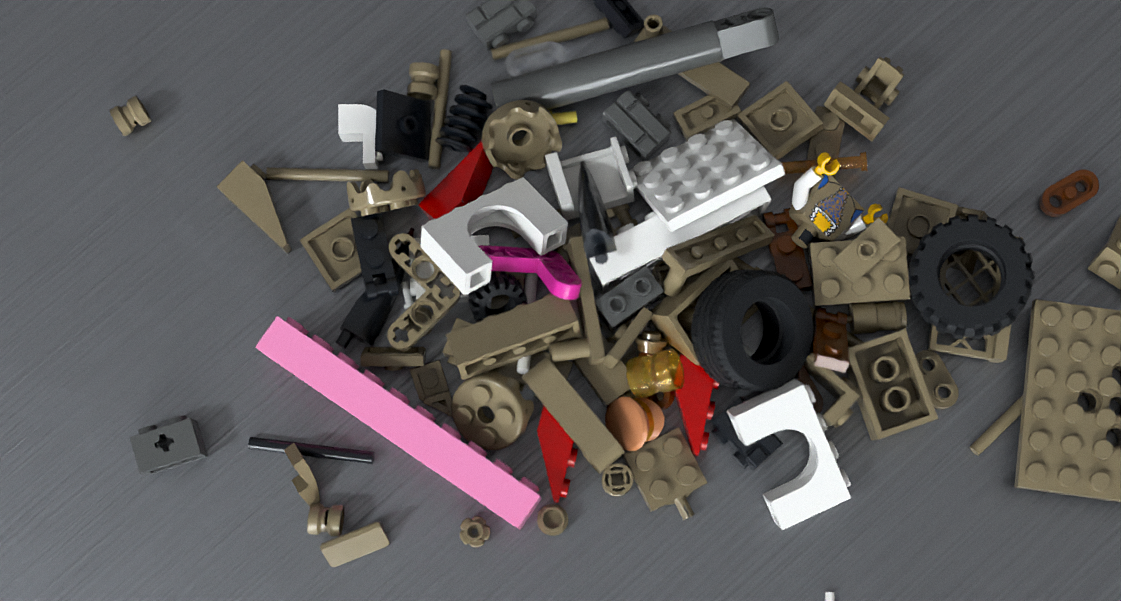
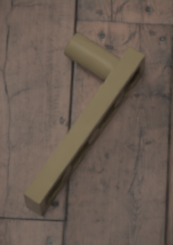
[634,14,750,110]
[661,215,775,296]
[549,236,605,366]

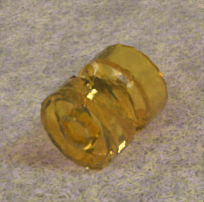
[627,349,684,398]

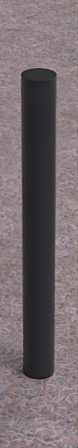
[248,437,374,464]

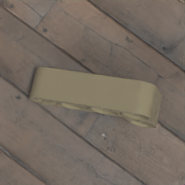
[521,357,625,474]

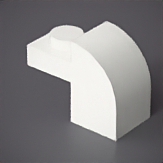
[338,104,384,170]

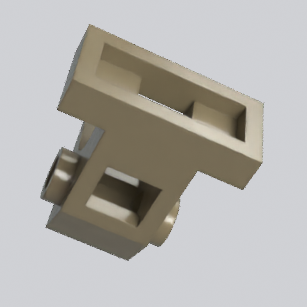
[824,57,904,141]

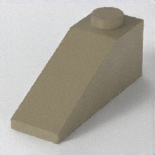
[217,160,292,254]

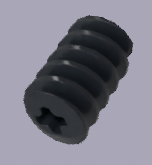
[435,85,493,153]

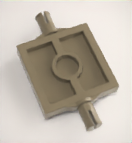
[622,427,707,520]

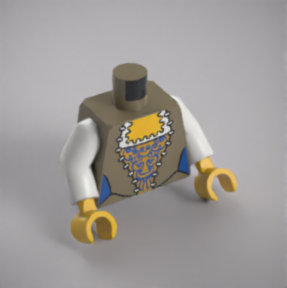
[789,152,888,248]

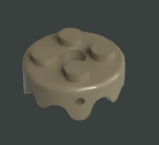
[482,100,562,180]
[347,169,426,216]
[452,368,534,450]

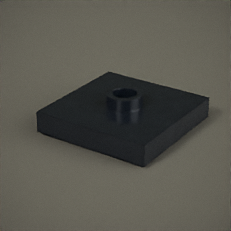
[375,89,431,163]

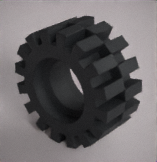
[468,271,528,323]

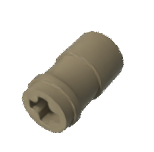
[847,301,907,335]

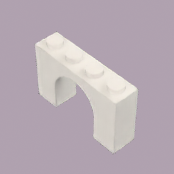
[421,177,568,295]
[727,379,851,530]

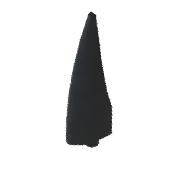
[578,161,617,264]
[335,227,414,349]

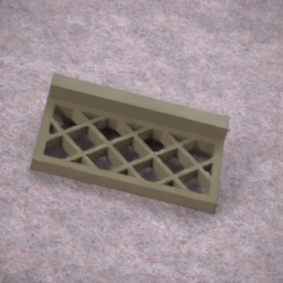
[927,236,1023,363]

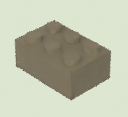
[808,236,910,307]
[846,329,938,440]

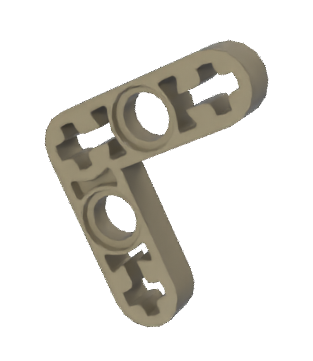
[387,233,462,351]

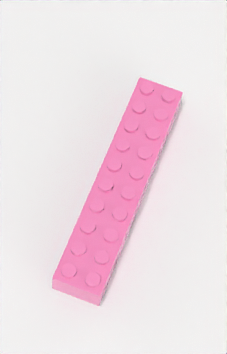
[255,316,541,530]

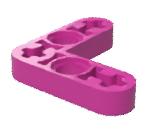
[479,245,582,300]

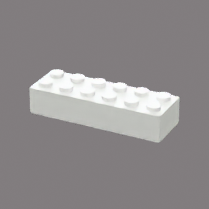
[587,185,771,295]

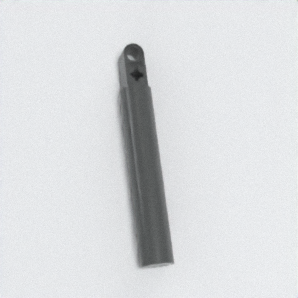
[491,8,779,110]

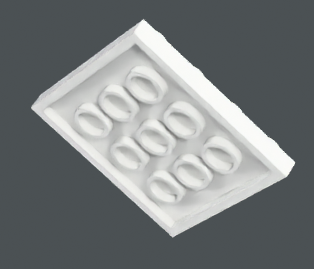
[628,119,785,232]

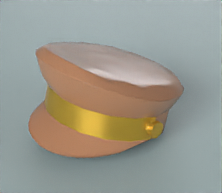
[605,396,664,451]

